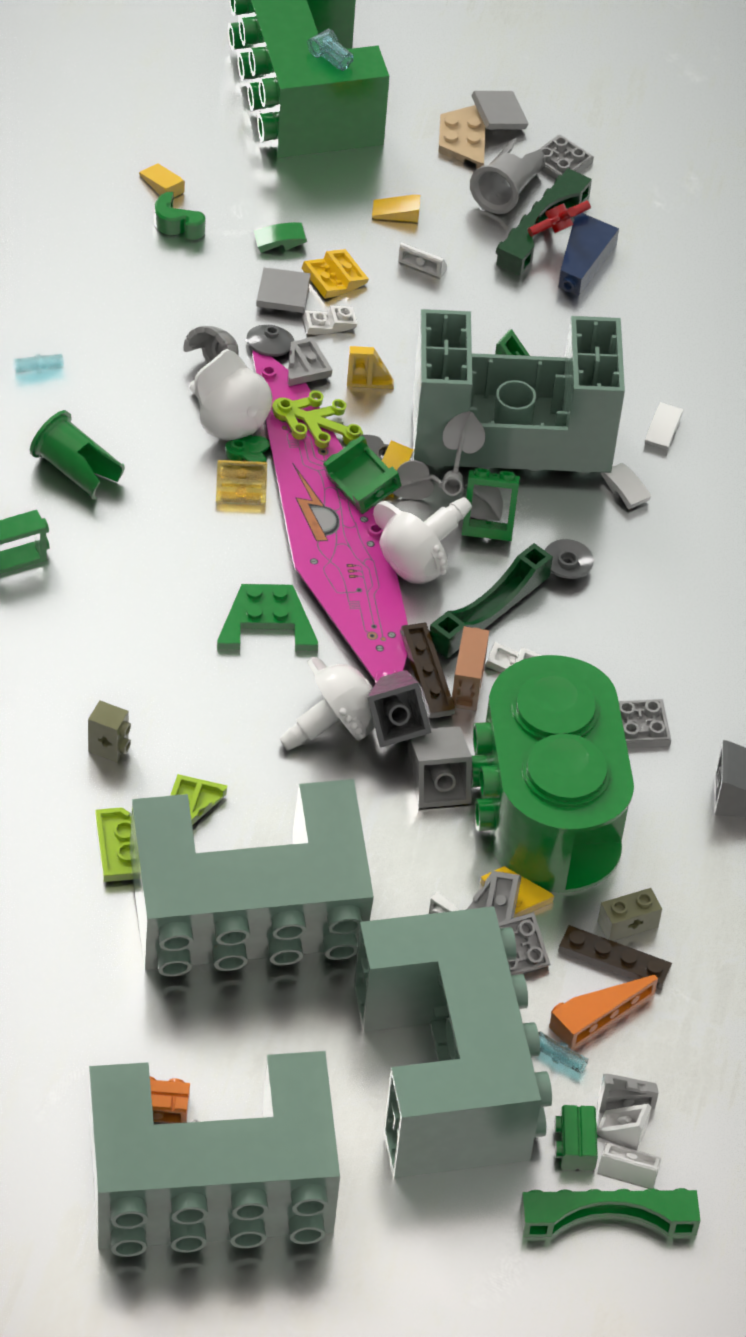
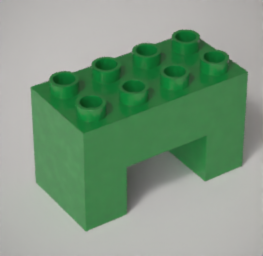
[228,0,390,158]

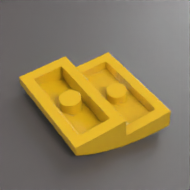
[301,249,369,298]

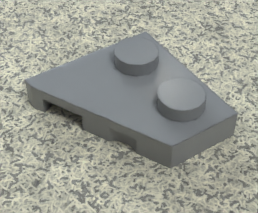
[288,337,333,386]
[466,871,521,922]
[597,1074,659,1113]

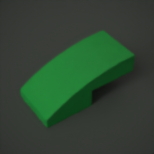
[254,222,307,253]

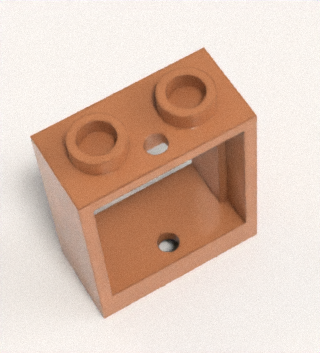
[452,626,490,711]

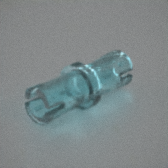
[12,354,64,373]
[538,1031,589,1075]

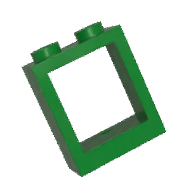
[462,468,520,541]
[0,509,50,574]

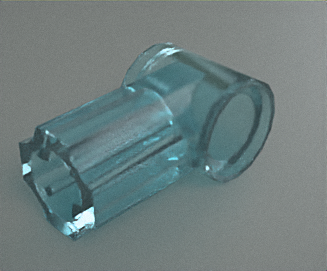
[307,29,354,71]

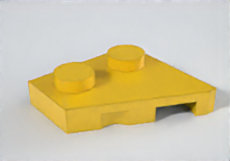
[347,346,394,389]

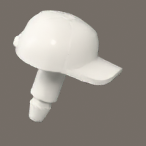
[189,349,273,441]
[373,497,472,584]
[279,657,375,750]

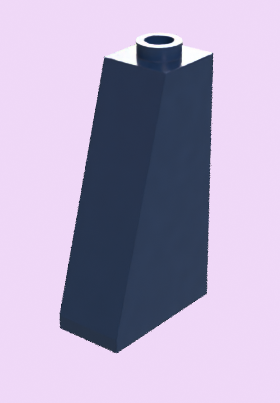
[558,213,619,296]

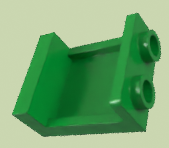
[323,436,402,514]

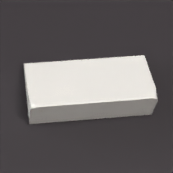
[398,243,447,278]
[598,1142,662,1188]

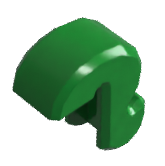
[154,192,206,240]

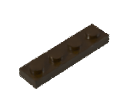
[400,622,456,718]
[558,925,672,990]

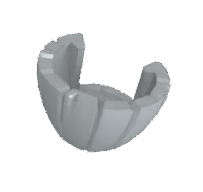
[183,326,239,363]

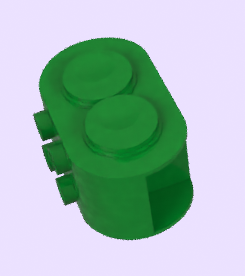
[471,655,634,893]

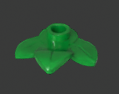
[225,434,270,464]

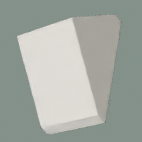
[597,1104,651,1151]

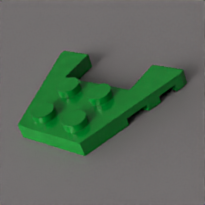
[217,584,318,651]

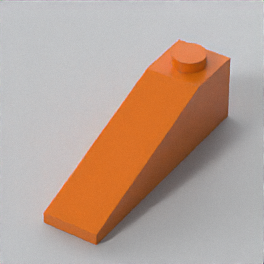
[549,975,658,1050]

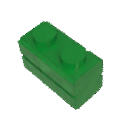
[554,1105,598,1171]

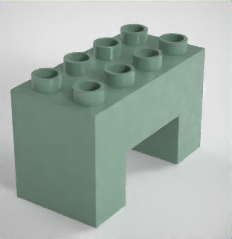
[413,309,625,473]
[130,779,374,976]
[354,906,552,1178]
[89,1051,340,1257]

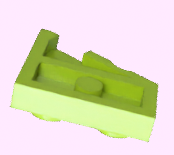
[170,774,228,825]

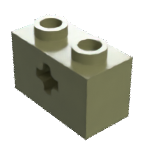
[88,700,131,762]
[598,888,662,941]

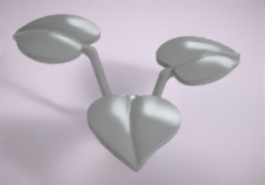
[393,411,503,521]

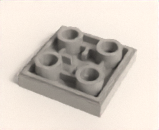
[471,91,529,130]
[538,134,594,179]
[256,267,311,313]
[619,699,671,748]
[498,913,551,975]

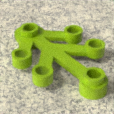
[272,390,363,448]

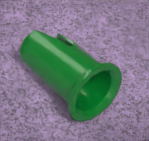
[29,410,125,500]

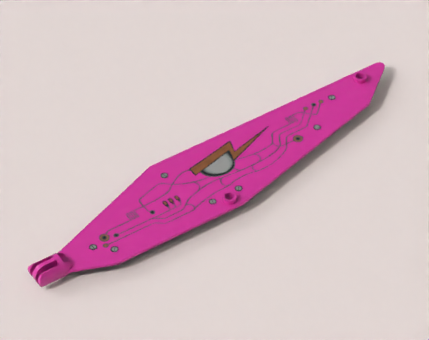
[252,350,408,684]

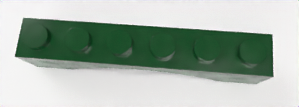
[496,168,592,276]
[429,543,553,658]

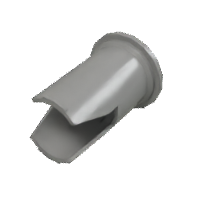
[470,138,545,214]

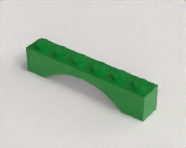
[520,1188,701,1238]

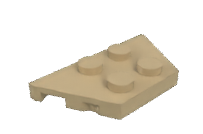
[438,105,485,169]

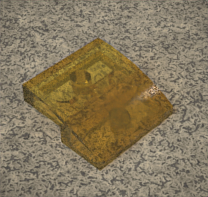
[216,460,267,505]

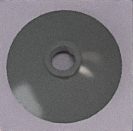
[246,325,294,357]
[545,539,594,579]

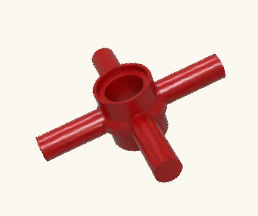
[527,200,591,237]

